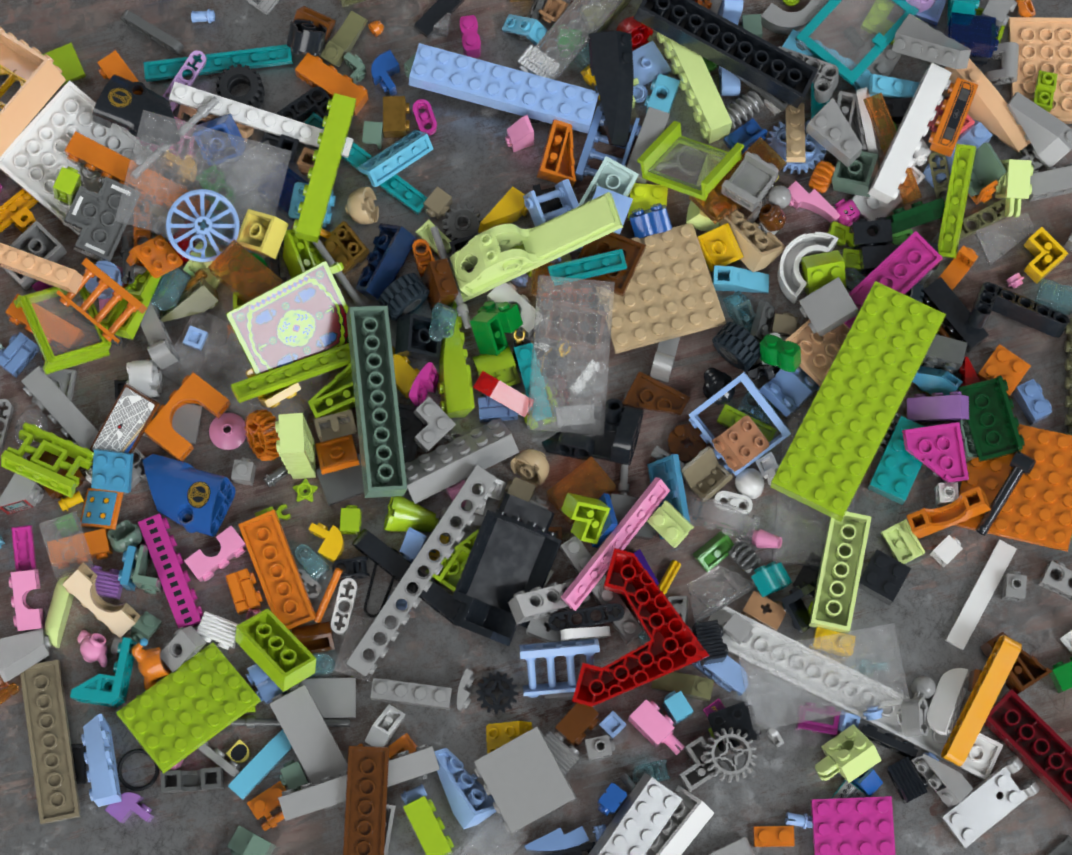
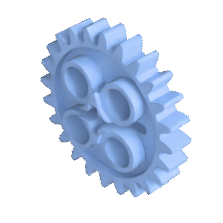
[766,120,826,174]

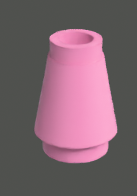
[752,529,782,549]

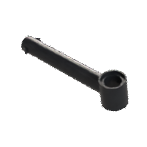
[975,451,1036,536]

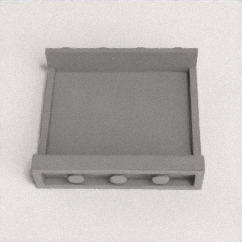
[474,727,577,833]

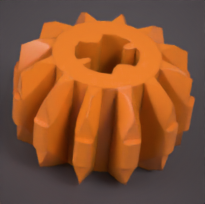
[809,160,836,194]

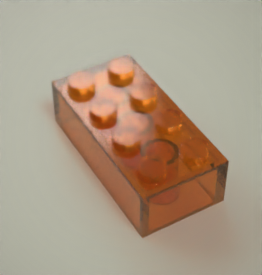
[208,239,284,303]

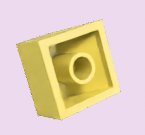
[235,209,289,259]

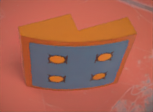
[79,488,124,530]

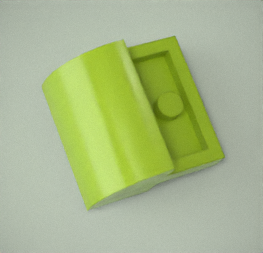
[472,346,521,386]

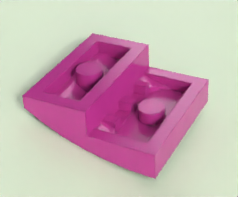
[409,362,439,407]

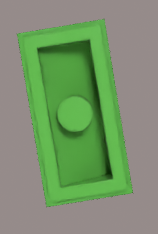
[693,531,734,572]

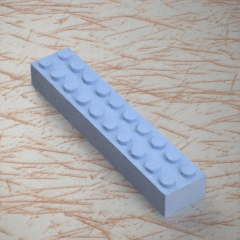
[409,43,599,134]

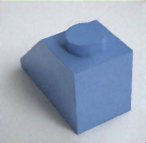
[400,527,428,564]

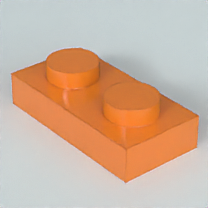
[753,826,795,847]

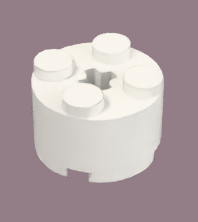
[126,359,163,398]

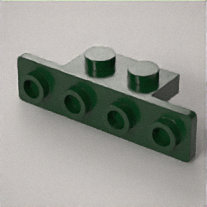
[873,198,945,235]

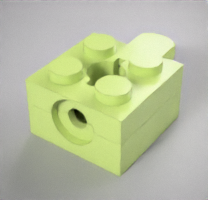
[995,159,1033,218]
[815,724,882,783]

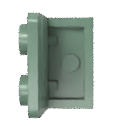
[968,142,1006,197]
[131,544,163,595]

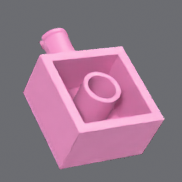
[628,699,685,756]

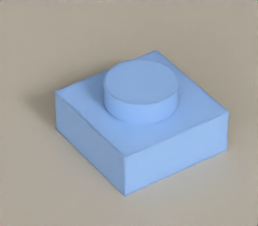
[183,325,209,351]
[599,711,627,739]
[837,711,861,732]

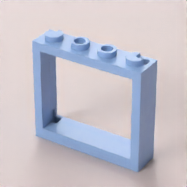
[688,372,792,476]

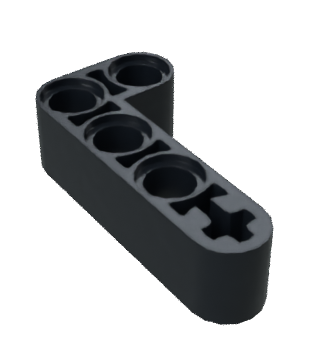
[265,87,331,138]

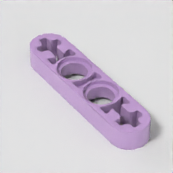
[162,51,207,112]

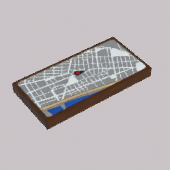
[90,384,160,453]

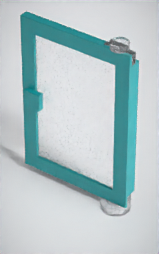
[795,0,919,85]

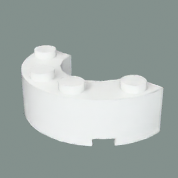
[777,232,839,304]

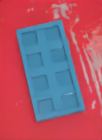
[647,454,692,539]

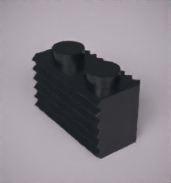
[692,620,728,666]
[885,756,928,804]

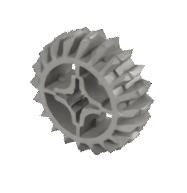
[703,728,758,783]

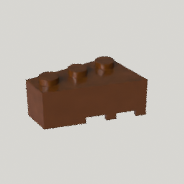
[980,632,1052,694]

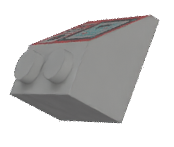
[0,473,44,515]

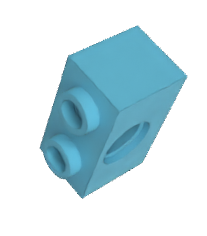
[644,74,680,113]
[662,691,694,726]

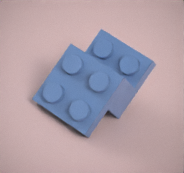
[759,367,820,417]

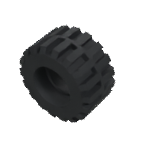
[216,64,265,109]

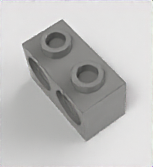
[1038,561,1072,601]

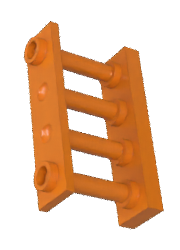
[56,258,147,343]

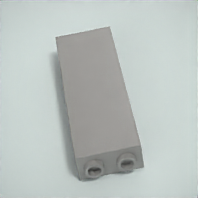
[270,683,348,810]

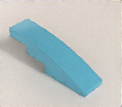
[228,729,292,800]

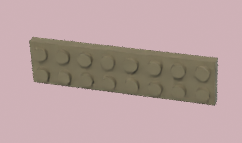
[20,660,81,824]

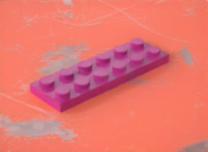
[844,231,943,329]

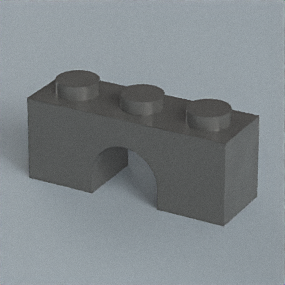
[160,767,225,793]

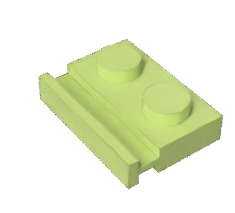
[647,500,694,548]
[880,519,926,564]

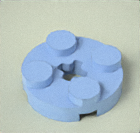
[85,261,123,299]

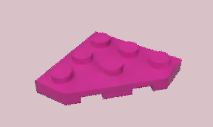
[902,422,969,483]

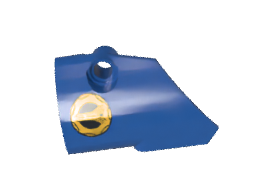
[142,454,235,537]

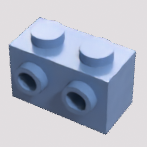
[1012,379,1052,426]

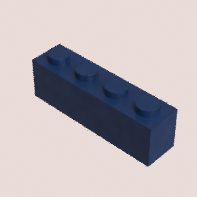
[355,223,417,302]

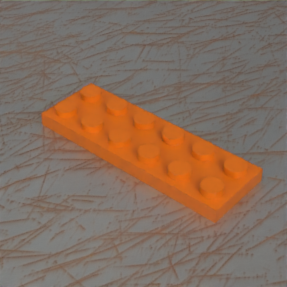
[238,510,317,630]

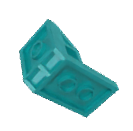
[70,637,137,708]

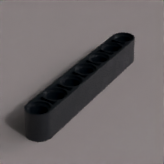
[352,528,461,626]

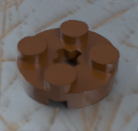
[667,424,706,463]

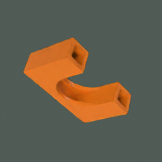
[144,372,231,462]

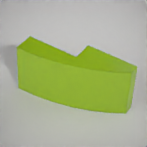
[1033,70,1058,112]

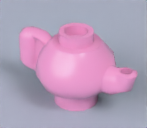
[77,630,108,667]

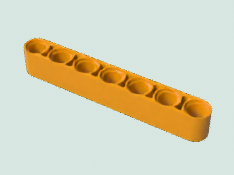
[941,635,1022,766]

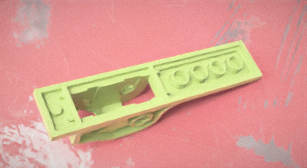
[450,192,623,304]

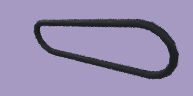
[364,547,400,617]

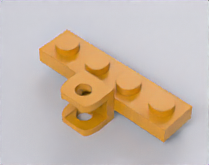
[0,189,38,233]

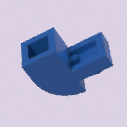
[371,50,400,96]

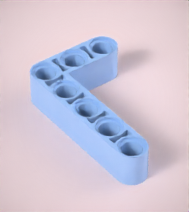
[717,0,743,96]

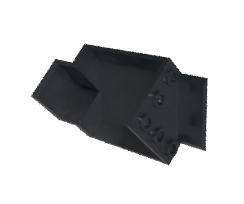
[452,493,562,646]

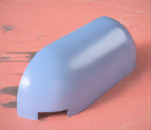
[691,655,748,696]

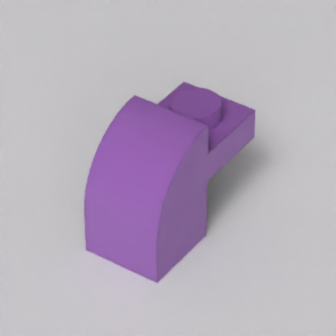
[105,792,154,823]

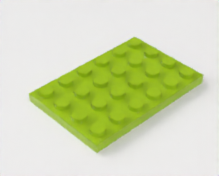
[116,642,261,774]

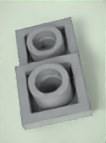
[457,668,475,712]

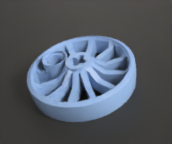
[166,189,239,262]

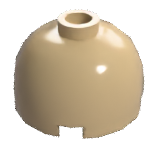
[345,187,379,225]
[510,449,550,487]

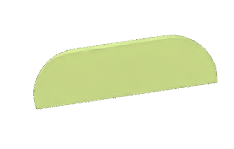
[44,572,74,648]

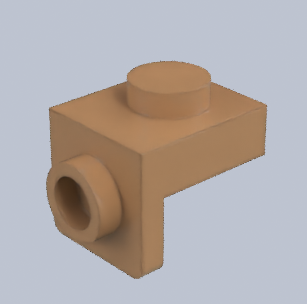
[538,0,568,24]

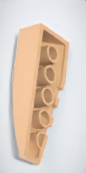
[942,58,1031,153]

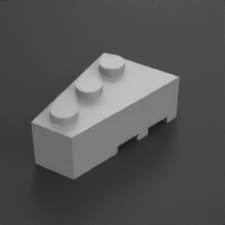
[836,91,867,152]
[806,98,863,167]

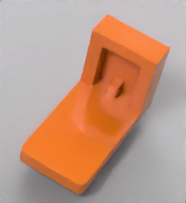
[968,180,998,205]
[939,245,979,290]

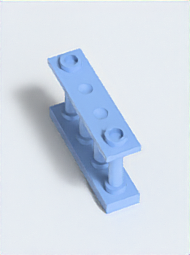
[523,179,583,266]
[519,638,600,698]

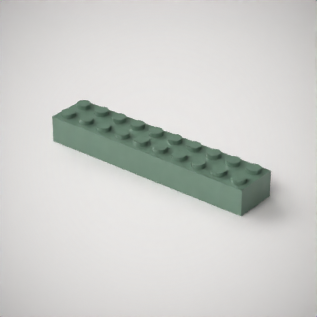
[346,306,407,498]

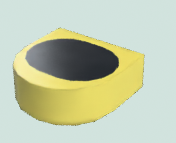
[226,739,250,764]

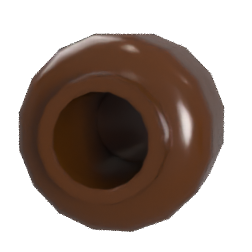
[758,203,787,231]

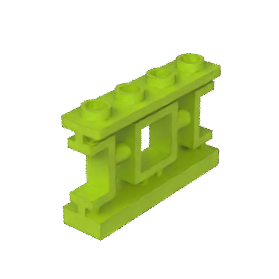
[1,422,94,498]

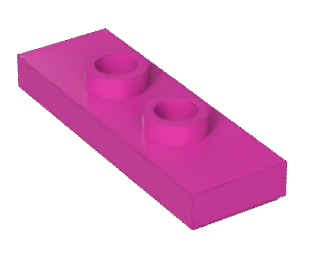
[11,525,37,572]

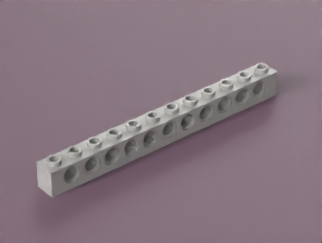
[346,465,497,677]

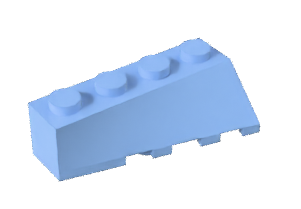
[81,714,122,807]

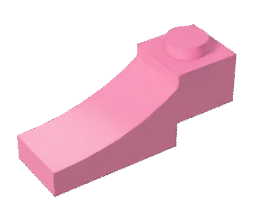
[788,181,840,223]

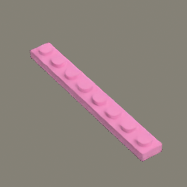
[561,477,670,611]

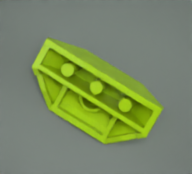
[283,229,325,278]

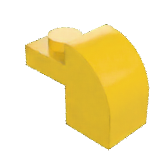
[308,523,344,563]

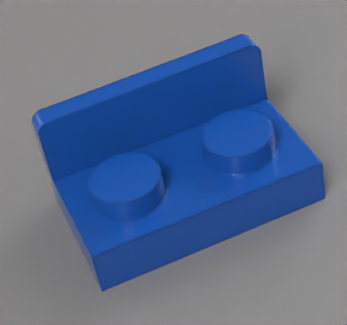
[723,118,768,156]

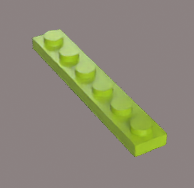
[938,144,976,259]

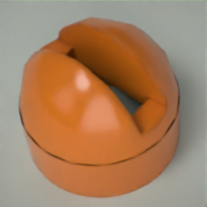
[368,21,384,37]

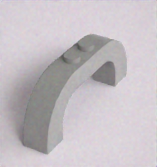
[761,0,829,35]

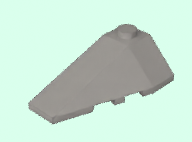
[1007,92,1072,169]

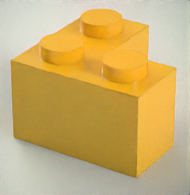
[1024,227,1069,284]

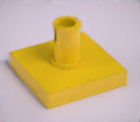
[697,223,744,272]

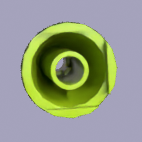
[383,496,439,532]

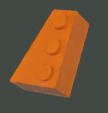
[537,119,576,187]

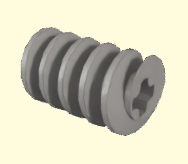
[725,90,764,129]

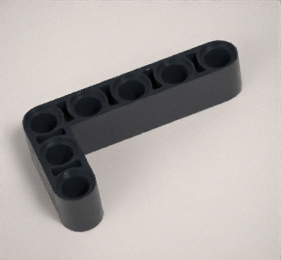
[968,282,1069,338]

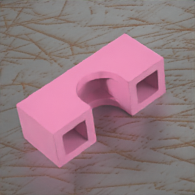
[184,526,247,582]
[9,569,45,631]

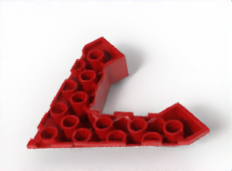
[572,548,710,707]

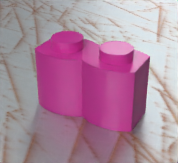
[460,15,481,58]

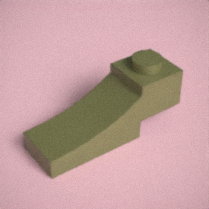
[320,10,368,67]

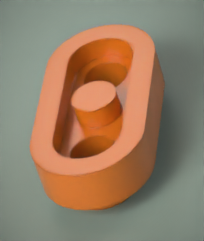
[1015,0,1036,17]

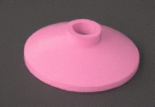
[209,413,247,450]

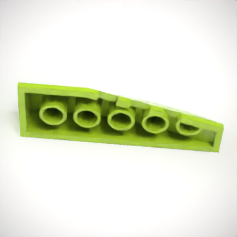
[437,303,475,418]

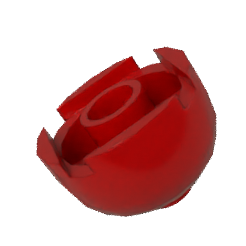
[616,16,653,51]

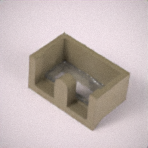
[314,410,358,442]

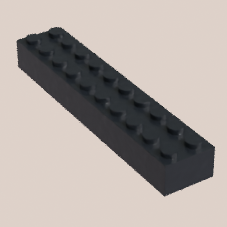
[633,0,818,108]

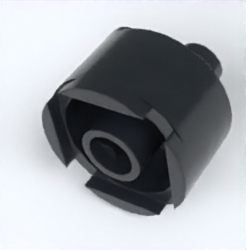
[287,19,327,56]

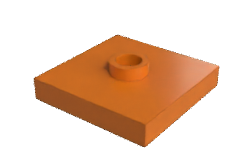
[315,434,360,475]

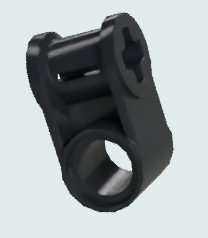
[332,556,370,580]

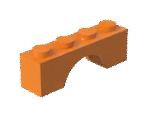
[906,486,991,539]

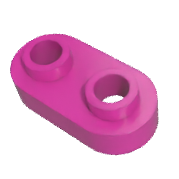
[413,99,437,136]

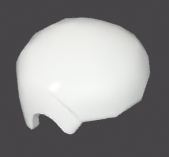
[735,468,764,499]

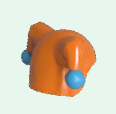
[131,638,171,690]

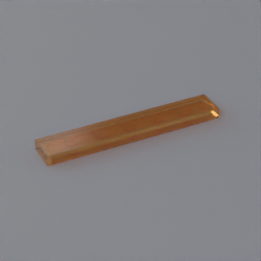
[863,93,922,204]

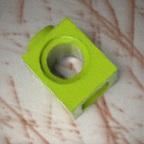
[340,505,362,535]

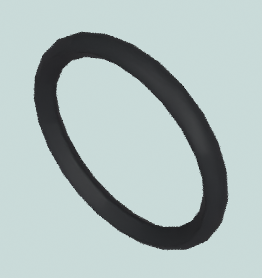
[117,749,159,791]

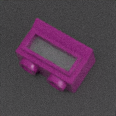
[795,702,840,737]

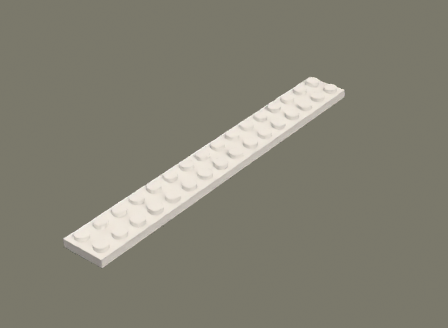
[708,602,1003,780]

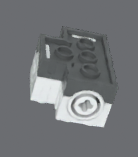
[63,177,141,262]

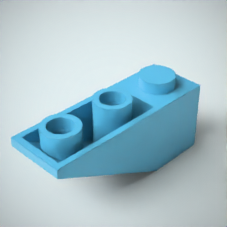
[712,266,769,293]

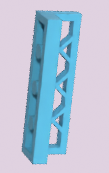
[358,129,433,187]

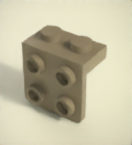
[681,446,733,503]

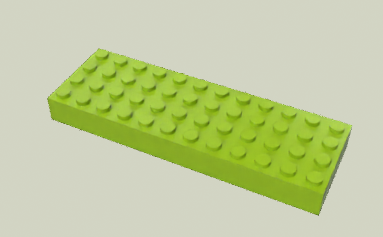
[771,281,946,522]

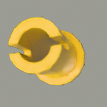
[58,491,84,511]

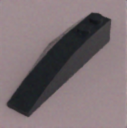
[588,31,634,147]

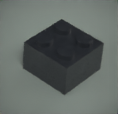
[395,313,442,361]
[858,549,911,605]

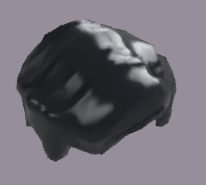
[703,368,735,405]

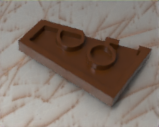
[622,371,690,416]

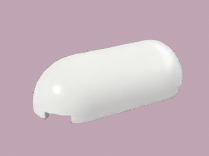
[927,668,969,736]

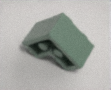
[227,826,276,855]

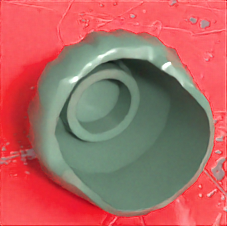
[107,520,142,553]

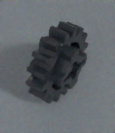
[476,671,519,715]

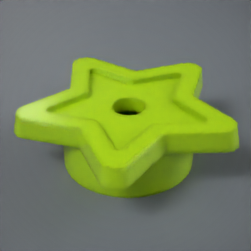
[293,478,318,502]

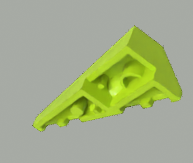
[100,270,162,339]
[425,529,479,592]

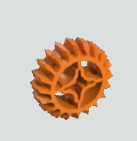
[244,409,280,461]

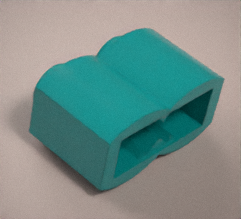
[751,561,793,597]

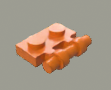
[247,781,287,831]

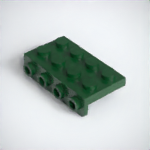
[958,375,1025,462]

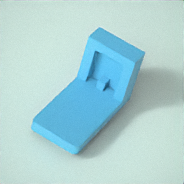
[502,14,547,46]

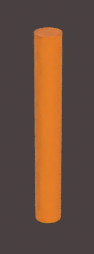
[313,568,343,623]

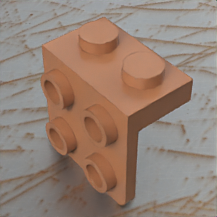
[712,415,769,472]

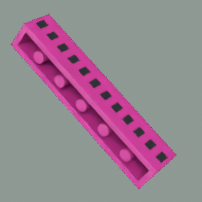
[138,513,204,629]

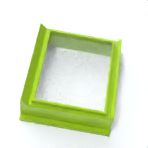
[637,121,744,201]
[14,285,112,375]

